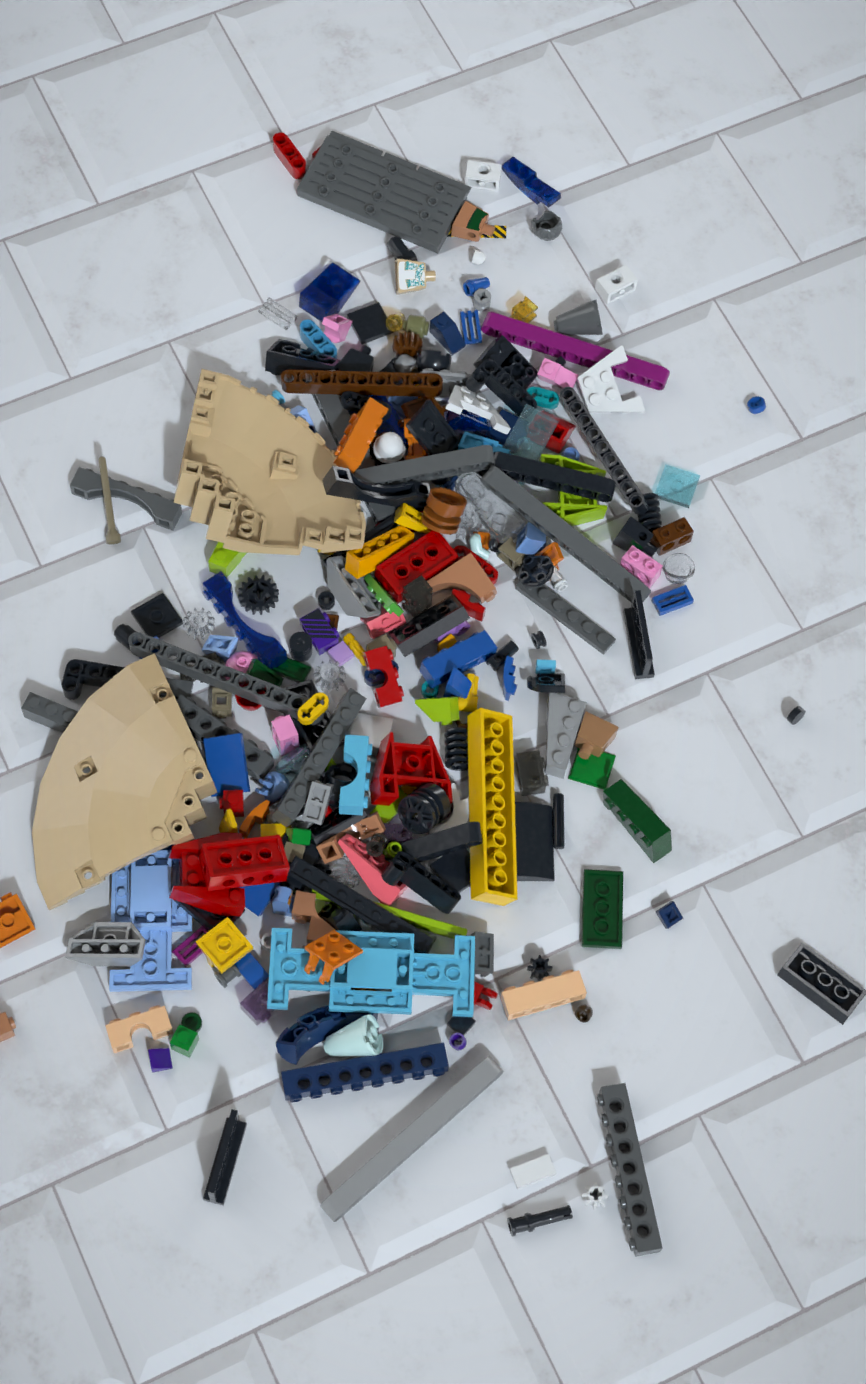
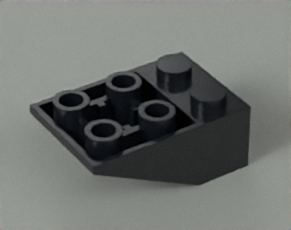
[473,335,538,395]

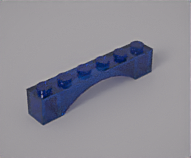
[202,571,287,670]

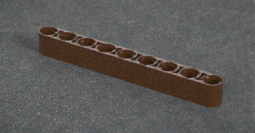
[281,370,443,397]

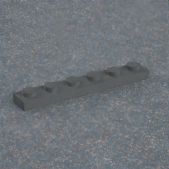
[516,582,616,655]

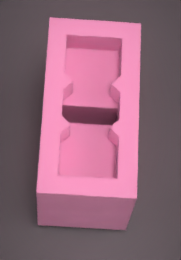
[620,545,663,589]
[271,715,299,757]

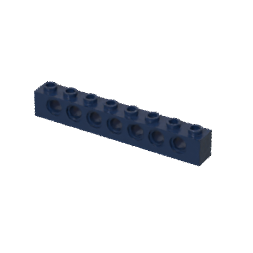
[281,1042,449,1102]

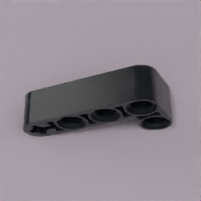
[466,359,537,419]
[62,659,125,700]
[381,851,461,914]

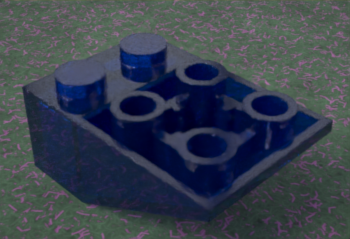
[299,262,360,322]

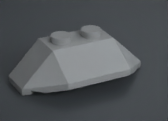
[327,555,381,618]
[65,922,146,967]

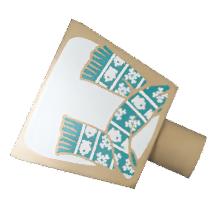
[395,259,436,295]

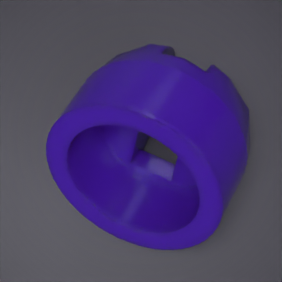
[449,1033,467,1051]

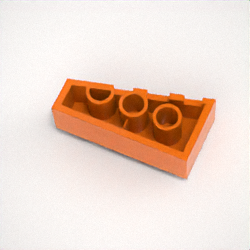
[333,397,388,473]

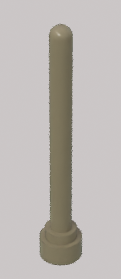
[98,456,121,544]

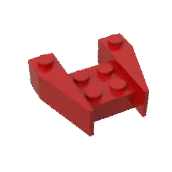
[370,732,453,806]
[168,832,245,916]

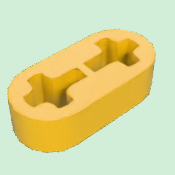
[297,692,329,725]

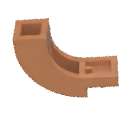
[316,812,386,864]

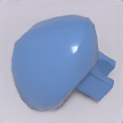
[255,771,290,804]

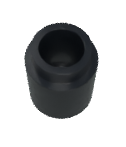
[114,624,142,651]

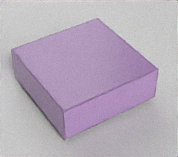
[328,641,354,667]

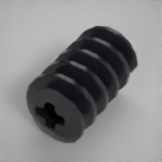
[637,493,662,533]
[444,727,468,771]

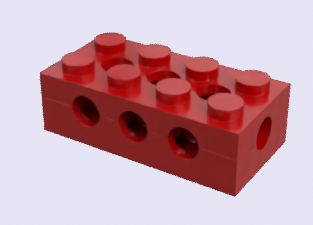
[375,530,458,604]
[199,835,290,891]

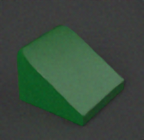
[285,828,311,845]

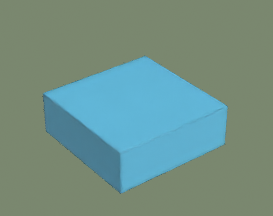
[535,659,556,674]

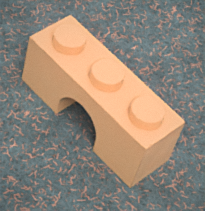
[105,1005,173,1053]

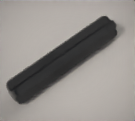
[553,793,565,849]

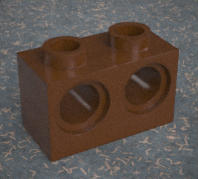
[650,517,694,556]

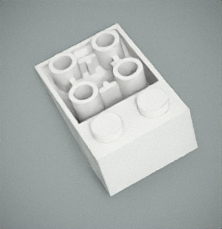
[346,713,394,766]

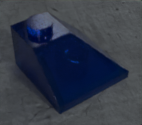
[446,409,491,431]

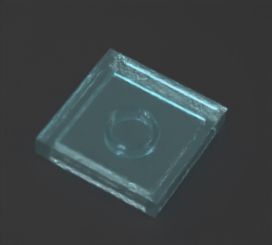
[655,465,700,508]

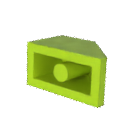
[415,697,459,725]

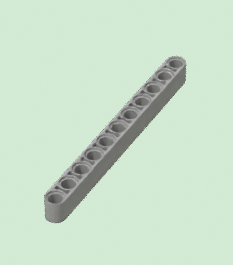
[320,1056,504,1222]

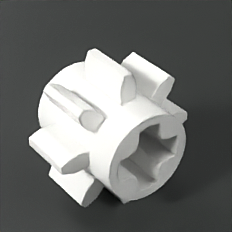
[582,1182,609,1210]

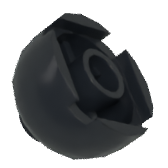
[416,350,451,373]

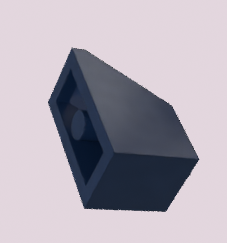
[430,311,466,356]

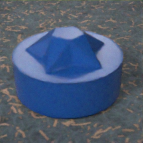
[747,396,766,414]

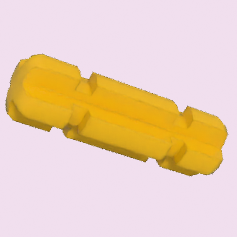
[343,633,366,666]

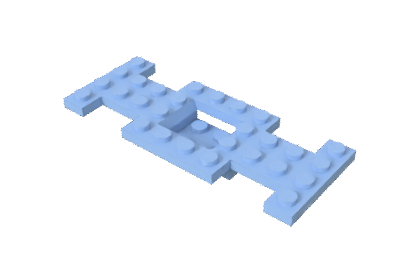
[109,844,192,992]

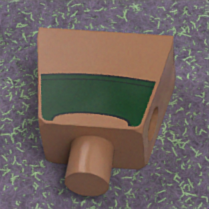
[451,201,495,242]

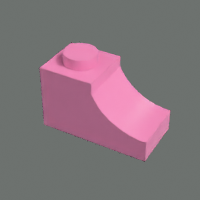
[322,314,352,343]
[537,358,579,389]

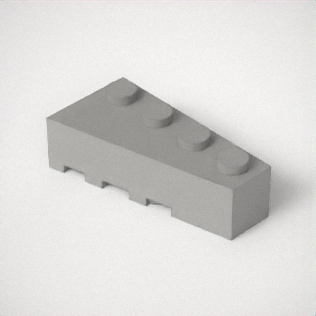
[545,693,587,779]

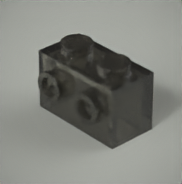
[402,575,433,618]
[515,750,549,796]

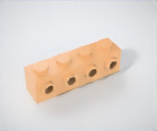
[500,970,587,1021]

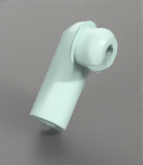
[469,533,490,560]

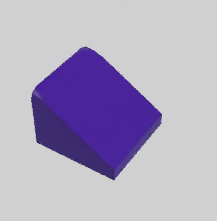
[148,1048,173,1073]

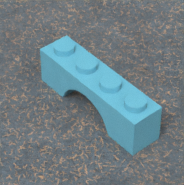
[339,735,372,816]

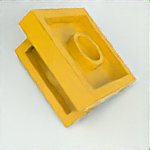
[196,917,253,974]

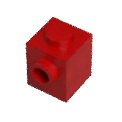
[220,790,244,817]

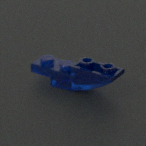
[502,157,561,207]

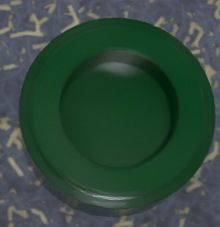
[181,1012,202,1033]

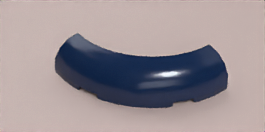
[276,1005,378,1065]

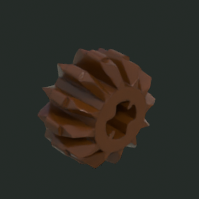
[392,331,423,358]

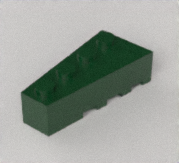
[603,779,672,863]

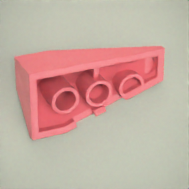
[338,833,408,906]

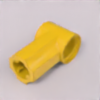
[458,673,479,712]

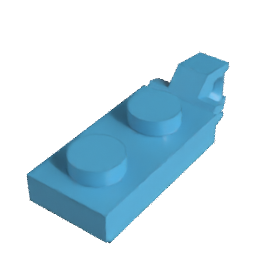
[458,431,510,454]

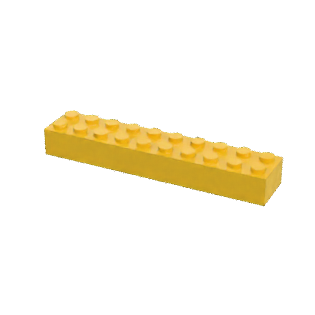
[467,707,518,906]

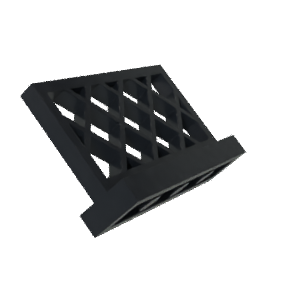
[623,590,655,679]
[203,1109,247,1206]

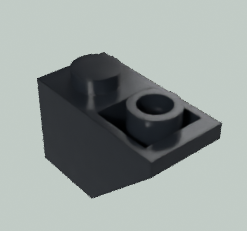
[318,902,362,931]

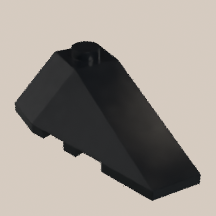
[265,339,340,375]

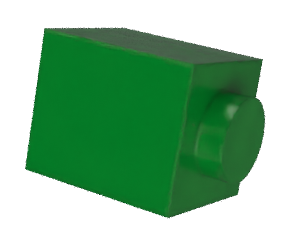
[170,1024,199,1058]

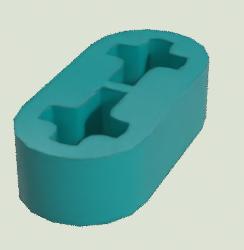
[527,386,560,410]

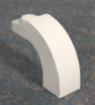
[428,783,469,835]

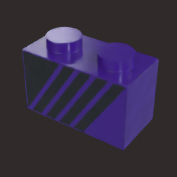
[299,608,340,656]

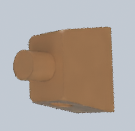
[575,711,619,759]

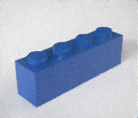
[419,630,498,689]

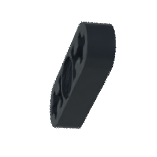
[341,391,392,421]

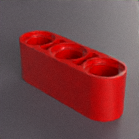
[273,132,306,179]

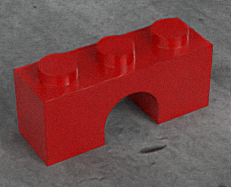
[362,646,404,708]

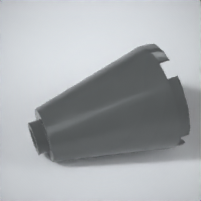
[553,300,603,335]

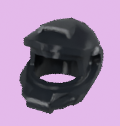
[321,762,357,807]

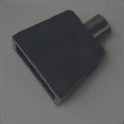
[335,345,374,384]

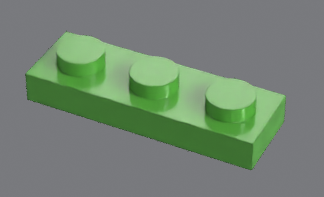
[363,574,404,617]

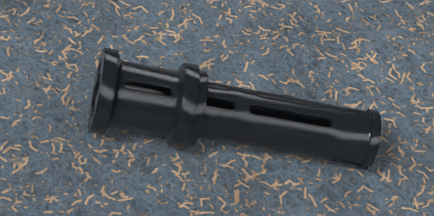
[507,1205,573,1237]

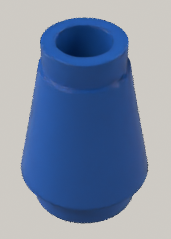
[463,277,490,297]

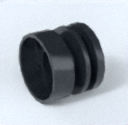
[398,783,451,834]

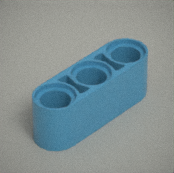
[300,319,337,359]

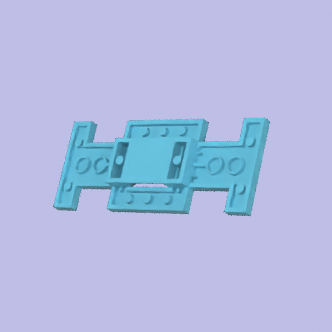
[267,928,475,1017]

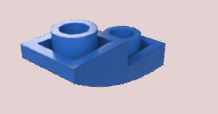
[502,656,517,701]
[234,952,269,991]

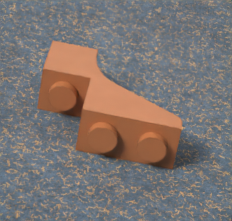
[292,890,335,945]

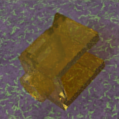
[510,296,538,323]

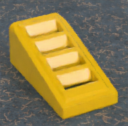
[394,503,432,534]
[219,809,238,833]

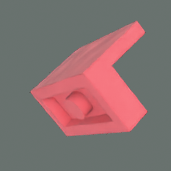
[360,606,406,639]

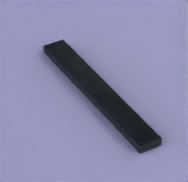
[288,855,434,953]

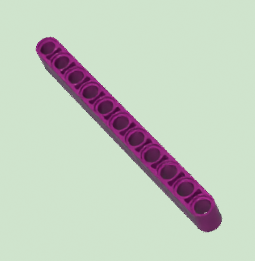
[481,312,670,390]

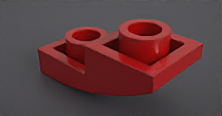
[452,589,486,622]

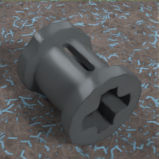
[214,965,241,988]

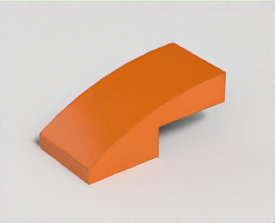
[239,800,270,839]

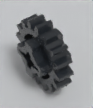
[238,575,279,615]

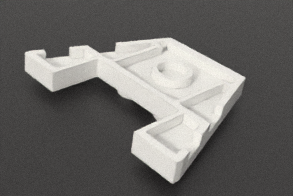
[577,345,645,413]
[445,385,511,434]

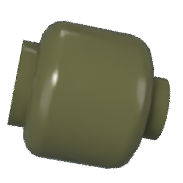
[402,315,429,339]

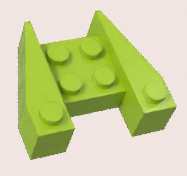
[539,454,607,526]

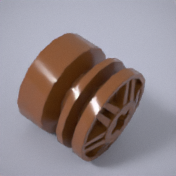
[421,487,467,534]

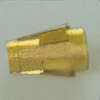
[386,313,405,332]

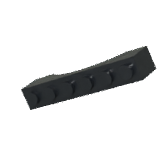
[322,466,430,511]

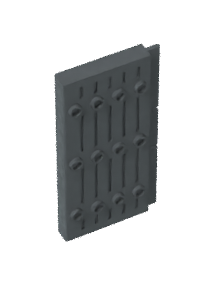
[297,131,472,254]

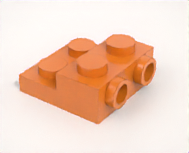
[0,892,35,948]

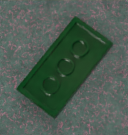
[582,869,623,949]

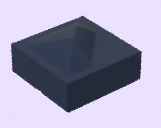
[656,901,683,929]

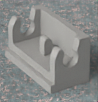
[302,780,334,825]

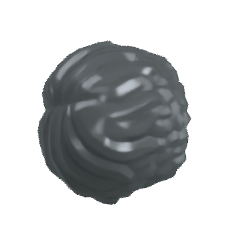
[531,210,562,241]

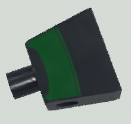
[613,516,658,557]

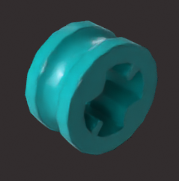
[421,681,439,698]

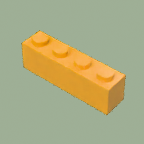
[345,525,415,579]

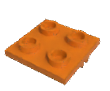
[304,930,363,985]

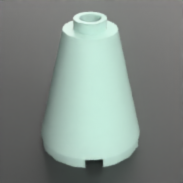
[323,1014,383,1057]

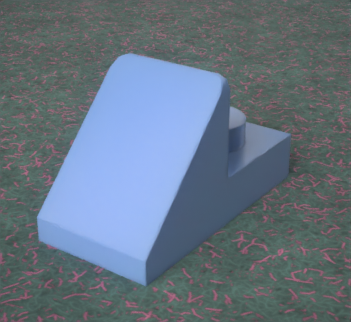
[201,634,238,663]

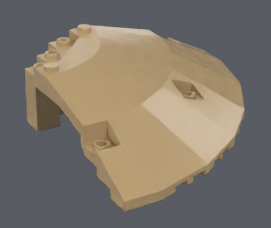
[174,369,366,555]
[32,653,217,910]

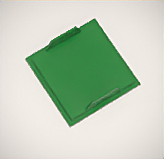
[568,748,616,790]

